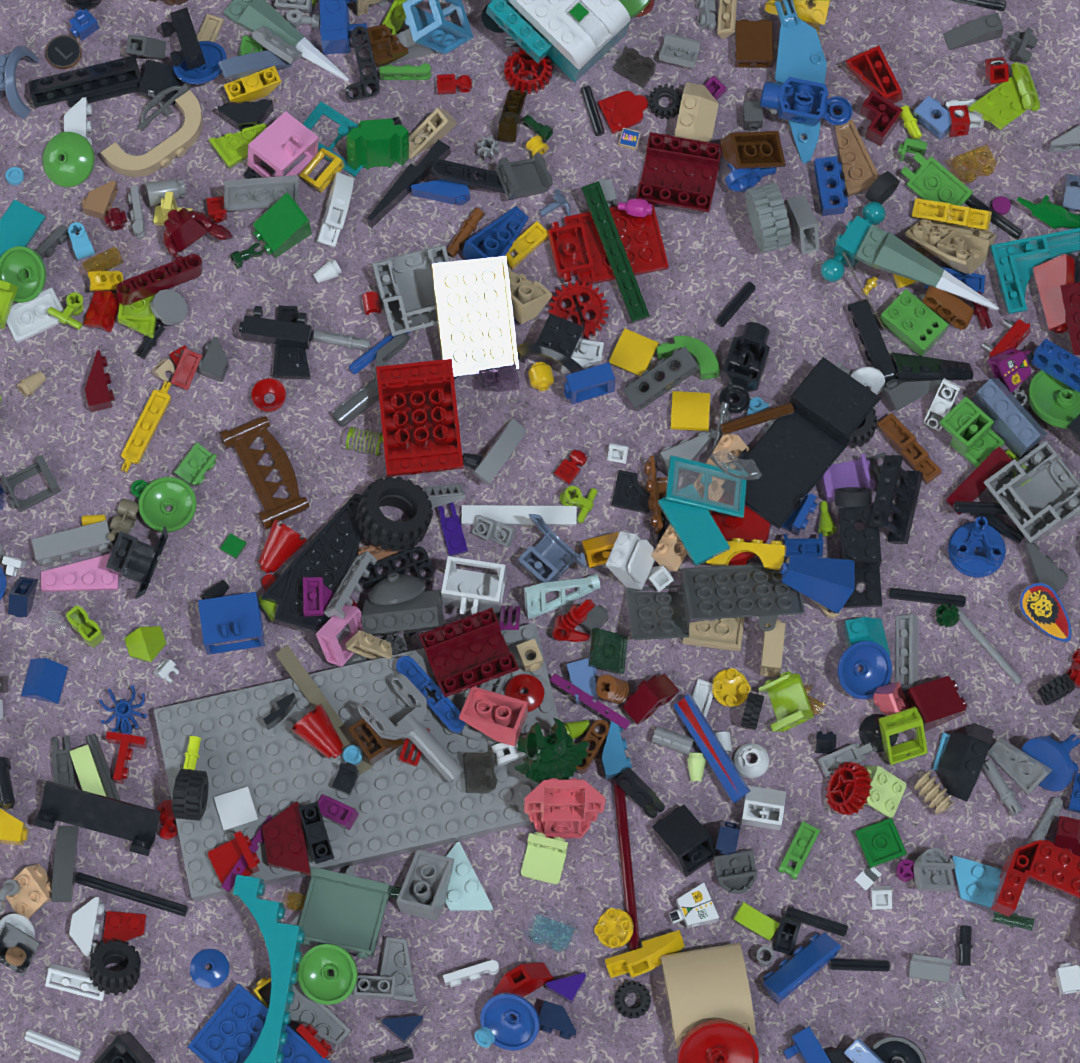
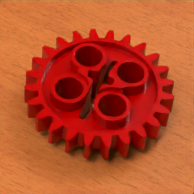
[548,280,609,340]

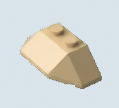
[675,82,719,142]

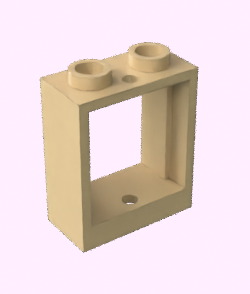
[759,619,786,678]

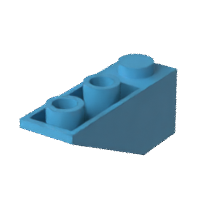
[602,721,632,780]

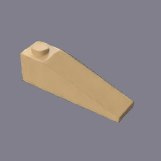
[507,266,552,324]

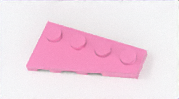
[41,554,119,592]

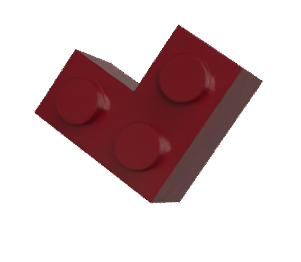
[860,91,903,147]
[623,673,680,725]

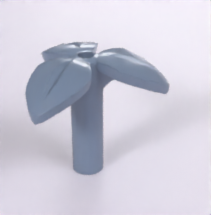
[539,189,571,217]

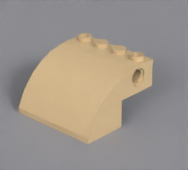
[661,943,756,1048]

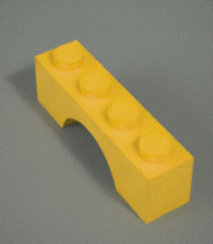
[706,538,787,570]

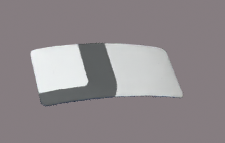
[855,866,882,890]

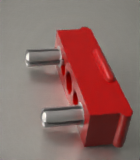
[982,318,1030,359]

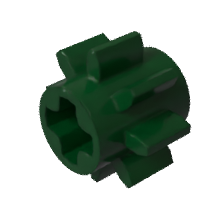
[935,603,960,628]

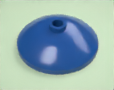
[173,41,227,84]
[837,641,892,699]
[480,993,540,1050]

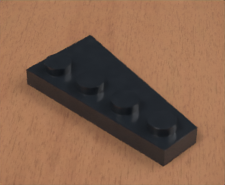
[273,305,311,380]
[891,352,974,380]

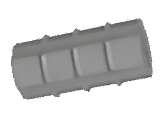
[652,726,694,755]

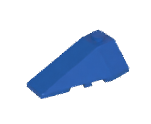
[462,206,529,260]

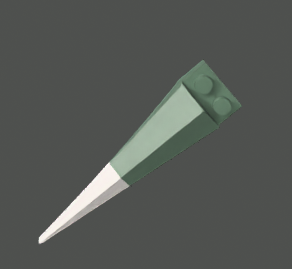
[223,0,349,81]
[854,224,999,310]

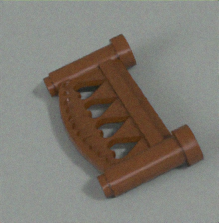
[219,416,310,530]

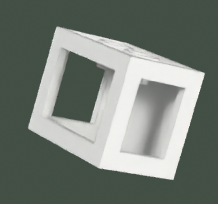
[441,556,506,615]

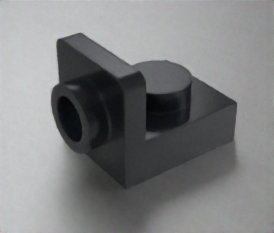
[331,762,360,796]

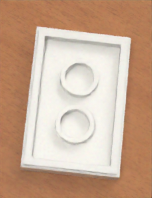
[6,287,64,343]

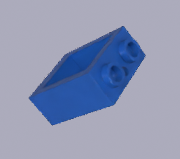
[563,362,615,405]

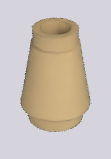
[17,371,46,397]

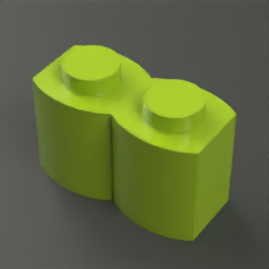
[66,605,104,648]

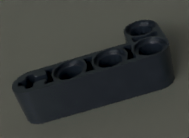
[345,26,380,102]
[358,546,435,589]

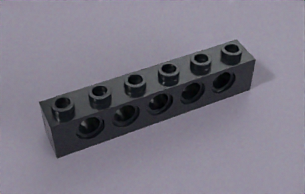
[28,55,141,107]

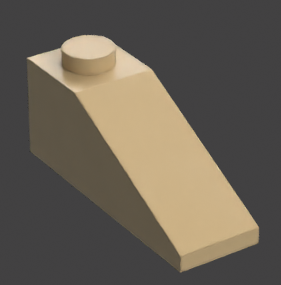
[409,108,458,159]

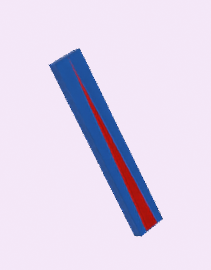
[673,694,751,803]

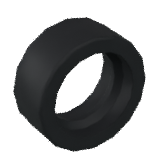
[865,171,900,204]
[835,487,872,507]

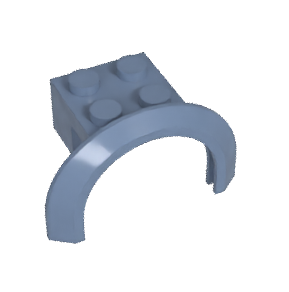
[0,46,39,119]
[518,514,587,583]

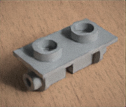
[696,0,717,31]

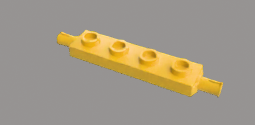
[120,381,172,473]

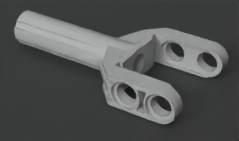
[358,673,464,783]

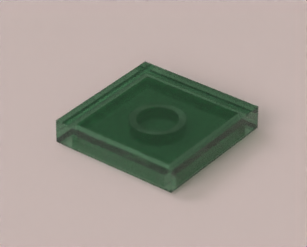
[589,628,628,675]

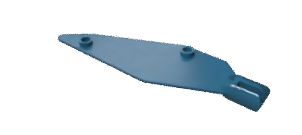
[774,0,827,164]

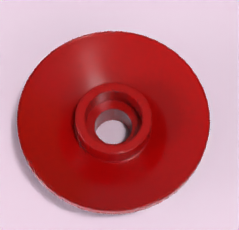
[505,674,544,712]

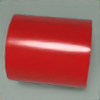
[362,291,381,315]

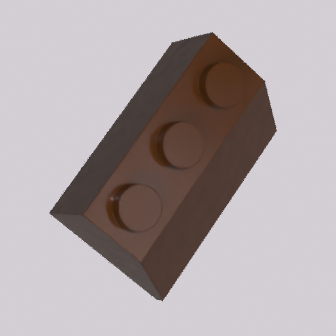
[720,131,786,169]

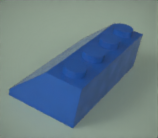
[762,932,842,1004]

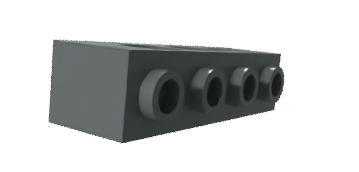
[623,347,701,411]

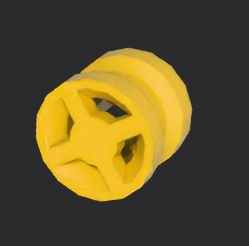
[525,135,549,157]

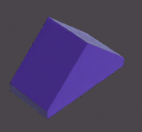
[546,972,586,1004]

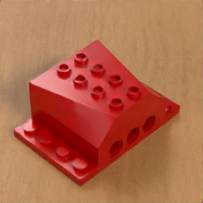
[376,359,464,477]

